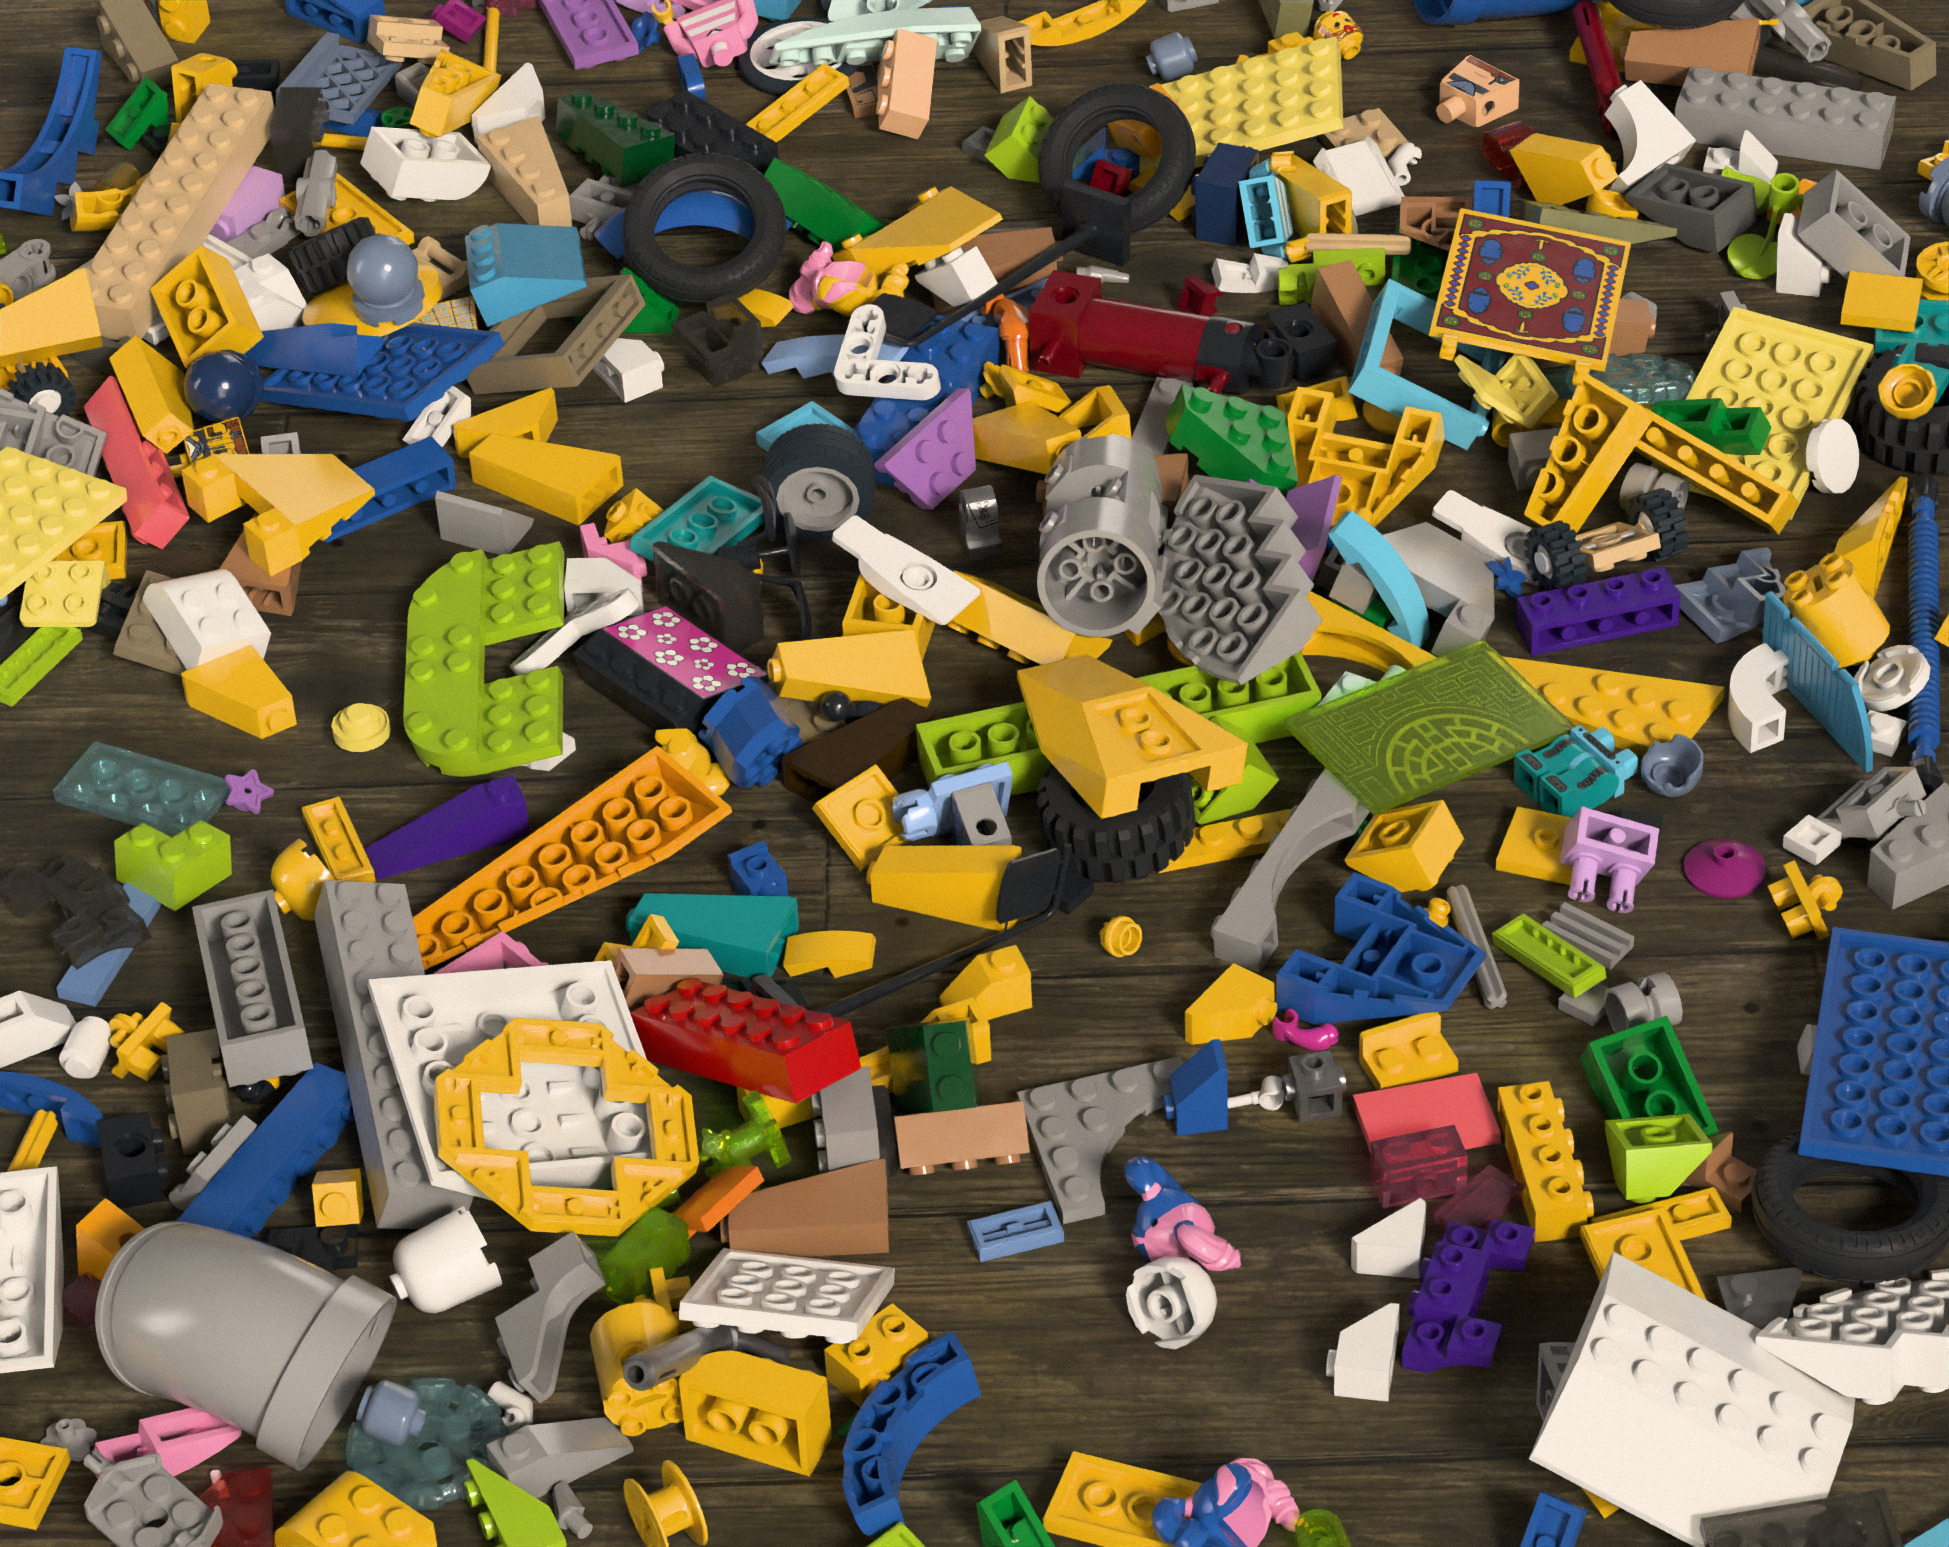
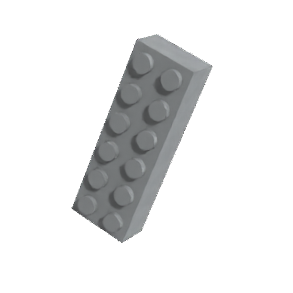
[1675,67,1896,170]
[192,889,313,1087]

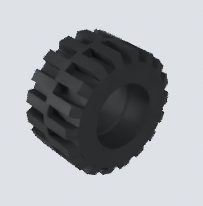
[288,217,376,293]

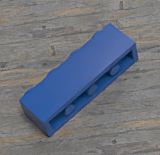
[324,436,457,543]

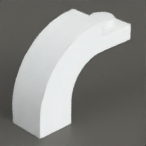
[1728,643,1789,753]

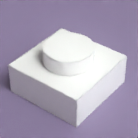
[1867,710,1908,757]
[1783,815,1842,866]

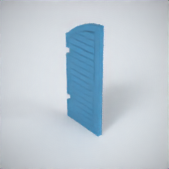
[1762,591,1873,773]

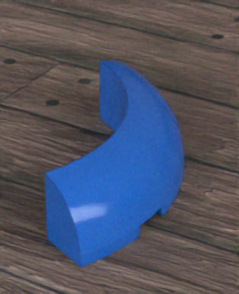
[594,190,792,260]
[842,1331,981,1540]

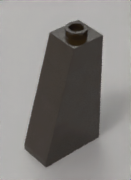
[782,697,935,804]

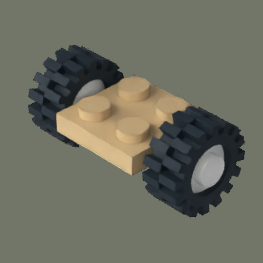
[1524,488,1689,592]

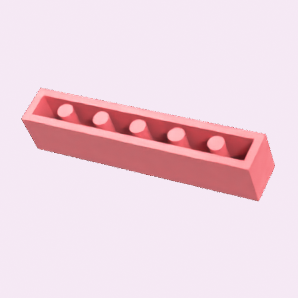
[84,375,190,550]

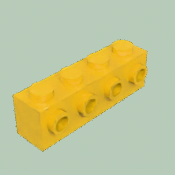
[1497,1081,1594,1243]

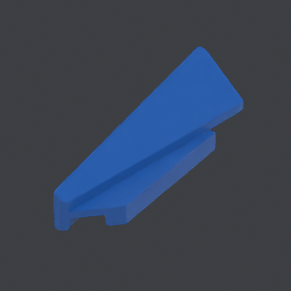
[244,323,383,377]

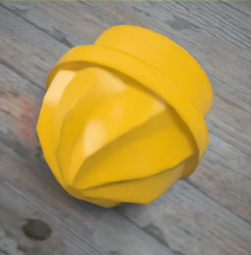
[1099,916,1142,957]

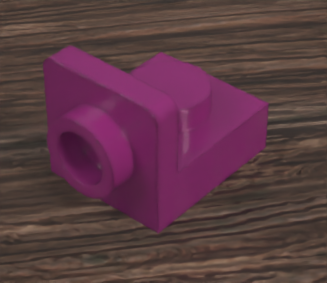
[430,0,486,44]

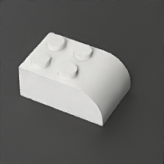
[360,127,491,202]
[143,569,271,670]

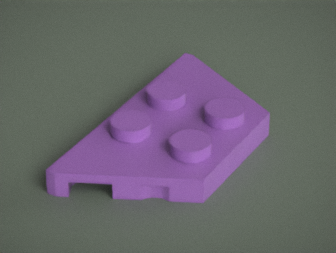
[874,388,976,509]

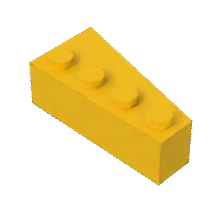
[409,49,502,138]
[1524,370,1653,533]

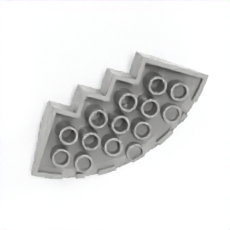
[1157,475,1322,685]

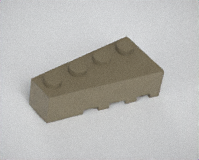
[1792,0,1936,91]

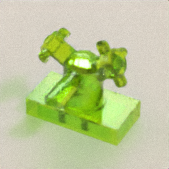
[699,1090,792,1192]

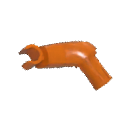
[980,293,1030,372]

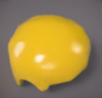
[1586,190,1639,219]
[1878,364,1937,420]

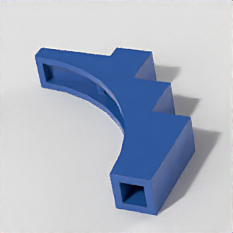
[0,46,102,216]

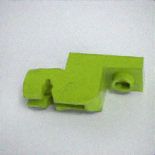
[1278,248,1385,305]

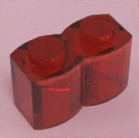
[1482,121,1537,189]

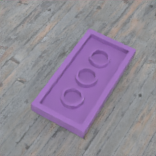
[537,0,639,70]

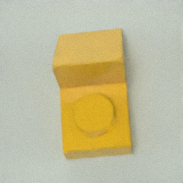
[999,364,1072,414]

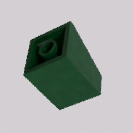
[886,1017,982,1113]

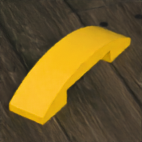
[1018,0,1147,46]

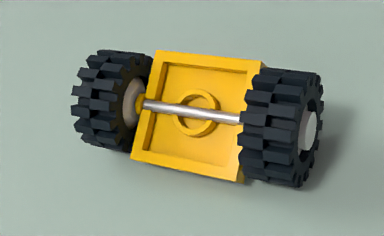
[0,303,77,417]

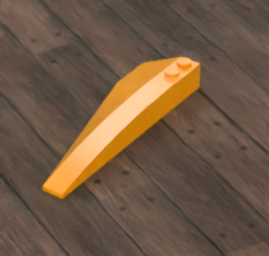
[413,746,732,970]

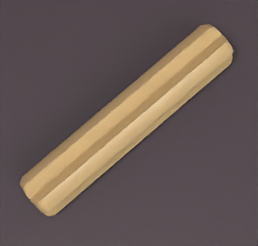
[1305,233,1411,255]

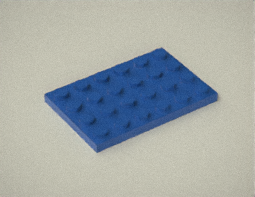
[260,322,504,421]

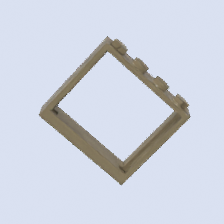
[467,274,646,395]

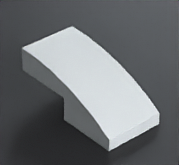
[1211,253,1288,293]

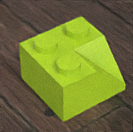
[114,820,232,911]

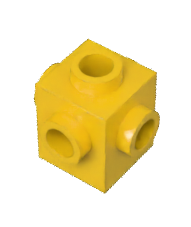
[604,488,664,554]

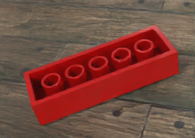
[630,978,862,1104]

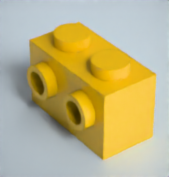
[824,1303,929,1408]

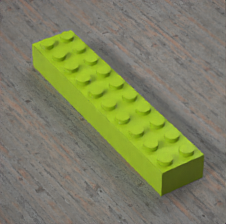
[916,651,1321,796]

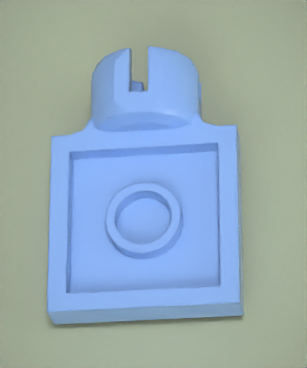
[892,762,1013,841]

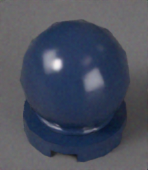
[183,349,264,423]

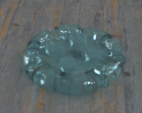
[1565,353,1698,407]
[345,1377,510,1510]

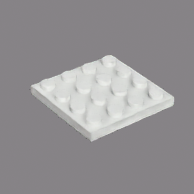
[679,1248,895,1344]

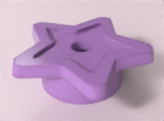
[224,769,274,814]

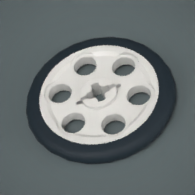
[738,17,861,96]

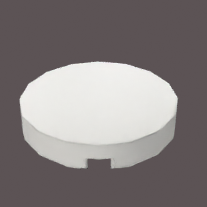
[1806,419,1859,494]
[1854,645,1931,712]

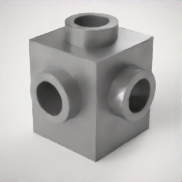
[1282,1050,1346,1123]

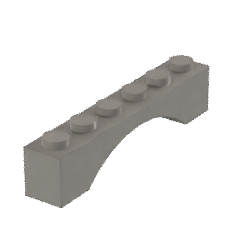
[1210,765,1372,973]

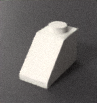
[1776,213,1832,297]
[592,338,664,403]
[564,557,644,616]
[1326,1303,1399,1402]

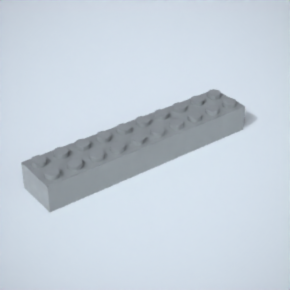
[314,880,474,1229]

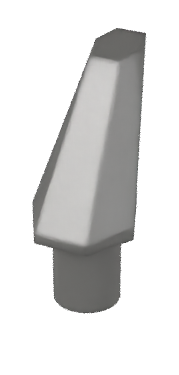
[552,1481,593,1539]

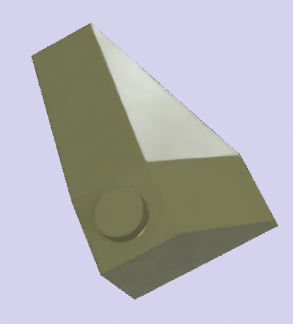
[1520,199,1677,244]

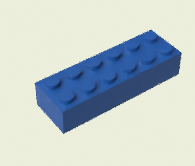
[852,315,1000,488]

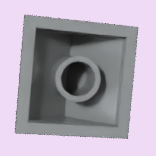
[435,491,534,555]

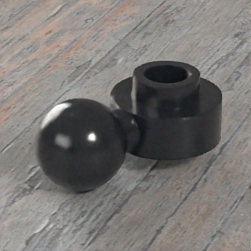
[820,690,885,724]

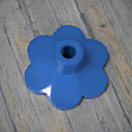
[632,11,661,53]

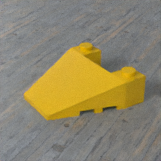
[832,186,1003,283]
[1287,387,1445,530]
[181,454,375,577]

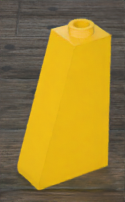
[1275,155,1352,238]
[0,268,103,368]
[109,335,194,454]
[973,401,1082,474]
[469,433,623,526]
[767,629,931,708]
[866,845,1022,932]

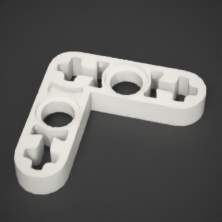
[834,304,941,400]
[509,588,640,676]

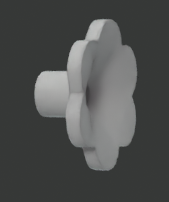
[40,1418,97,1461]

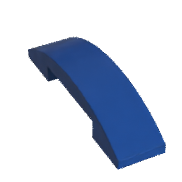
[0,1071,103,1148]

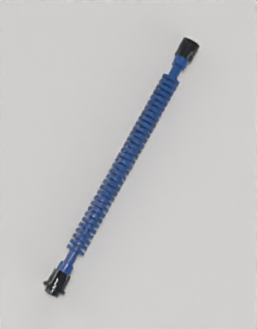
[1908,474,1944,801]

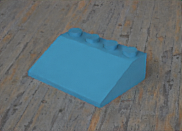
[465,223,587,327]

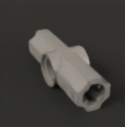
[1748,0,1832,63]
[294,150,338,236]

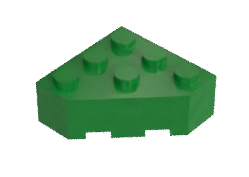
[1165,385,1298,498]

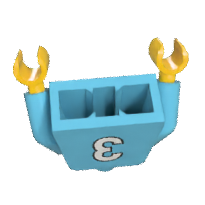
[1238,151,1312,263]

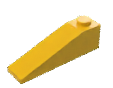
[1827,476,1908,598]

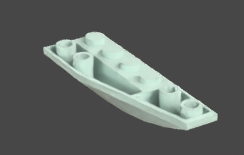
[769,7,981,67]

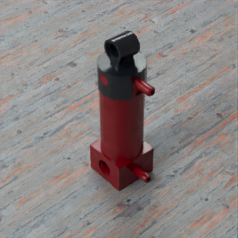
[1029,270,1293,395]

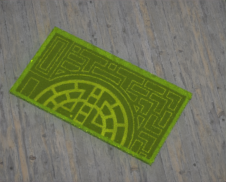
[1283,640,1576,816]

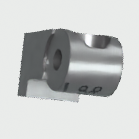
[959,485,1003,561]

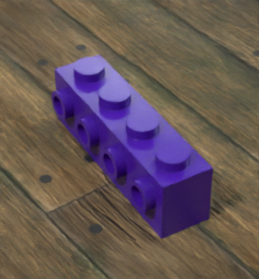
[1516,567,1680,656]

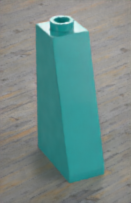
[625,893,799,979]

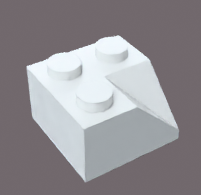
[233,253,307,331]

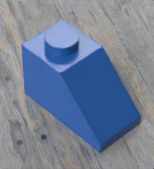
[1163,1039,1228,1136]

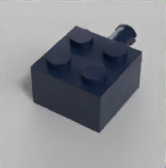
[1191,142,1259,247]

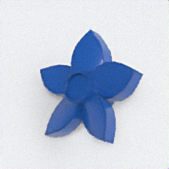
[1488,556,1527,599]

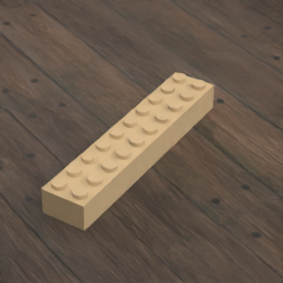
[86,84,278,340]

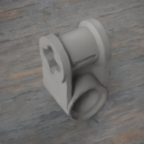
[0,239,56,301]

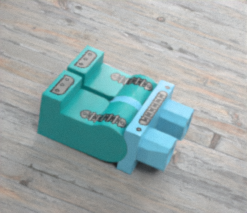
[1514,725,1638,818]

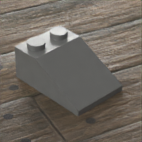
[1625,163,1758,253]

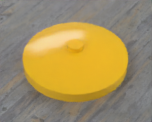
[302,262,443,337]

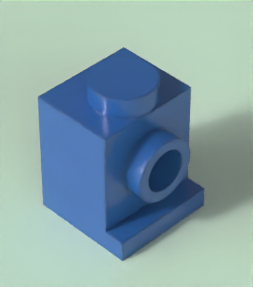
[727,840,788,896]

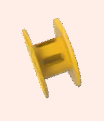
[623,1460,708,1547]

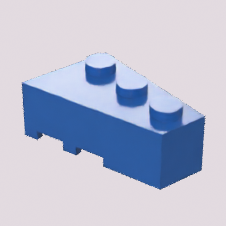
[285,0,386,44]

